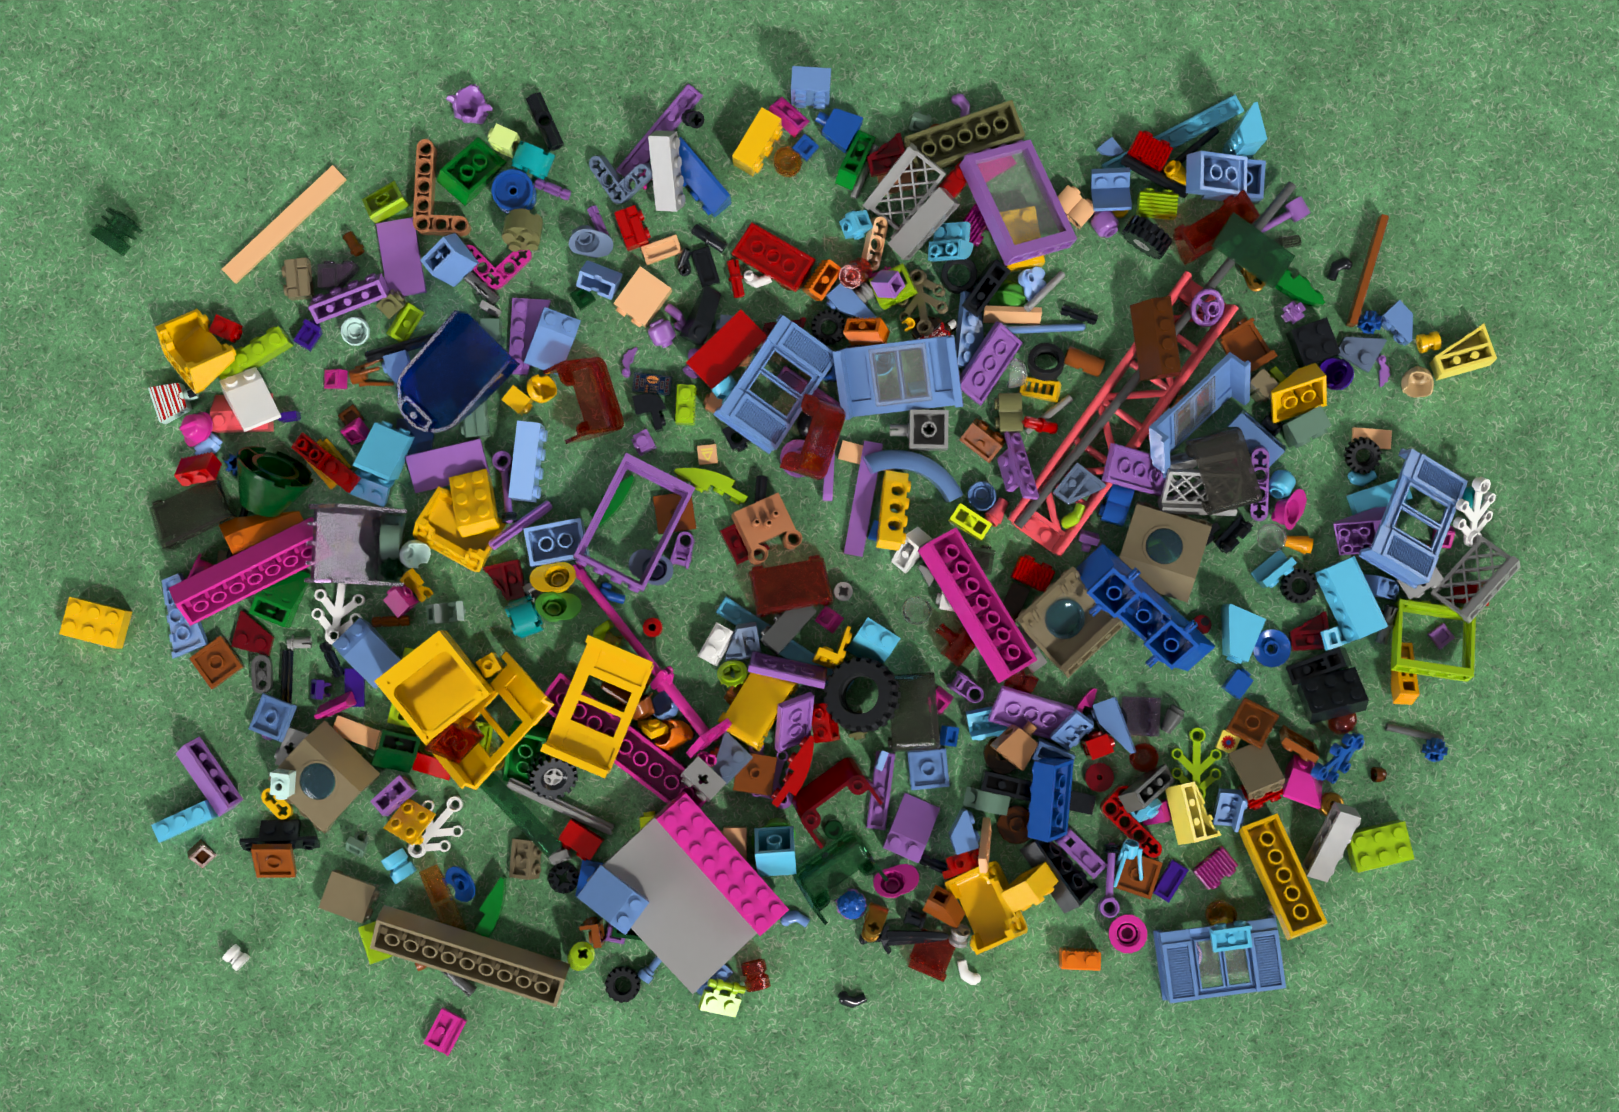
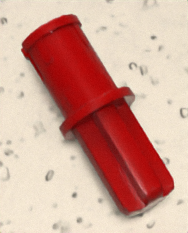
[727,259,745,298]
[1022,416,1058,435]

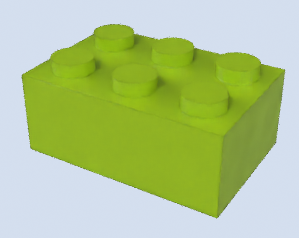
[1346,819,1415,873]

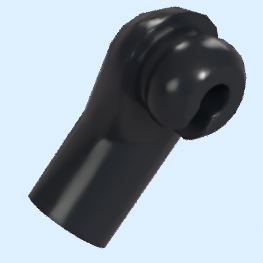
[677,247,692,276]
[1327,257,1352,281]
[838,991,867,1008]

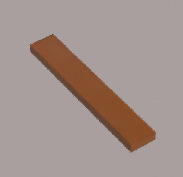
[1346,214,1389,327]

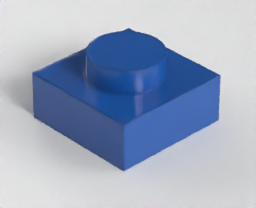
[792,134,819,162]
[939,725,959,747]

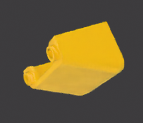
[155,309,236,394]
[413,486,506,572]
[718,672,799,751]
[945,861,1028,955]

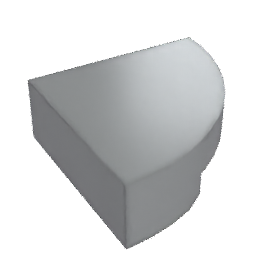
[479,300,502,317]

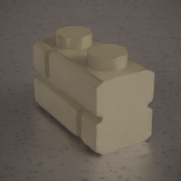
[281,258,314,301]
[1250,369,1279,402]

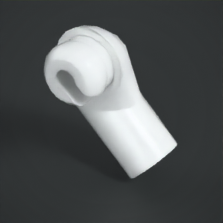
[744,270,772,288]
[957,959,981,985]

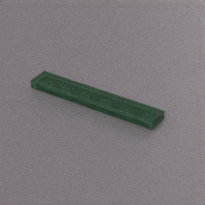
[479,772,562,859]

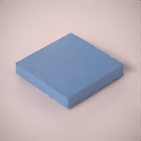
[248,693,297,742]
[907,748,950,790]

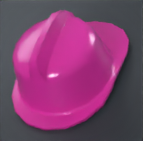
[179,412,213,447]
[1271,489,1307,530]
[873,864,919,898]

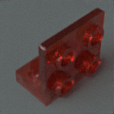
[907,928,956,982]

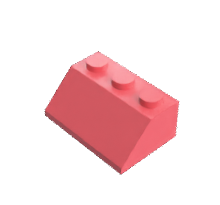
[210,393,274,433]

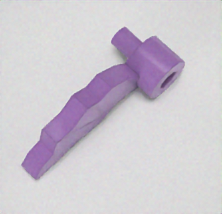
[622,347,638,378]
[1376,355,1390,387]

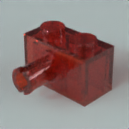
[935,623,976,667]

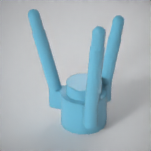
[1113,839,1143,887]

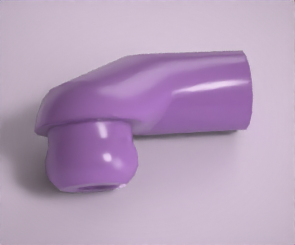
[951,93,970,117]
[665,304,686,331]

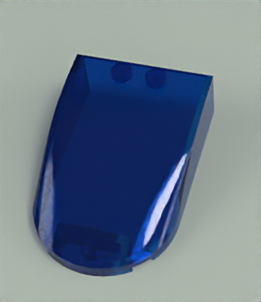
[396,310,520,433]

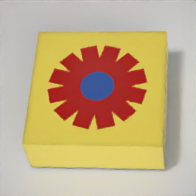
[1215,730,1240,753]

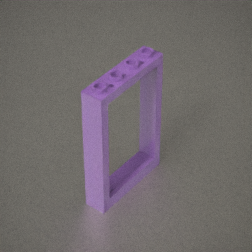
[573,453,695,593]

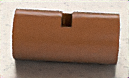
[1064,346,1105,377]

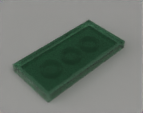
[1211,213,1295,288]

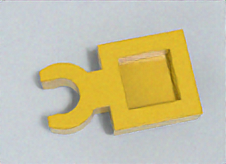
[637,716,668,739]

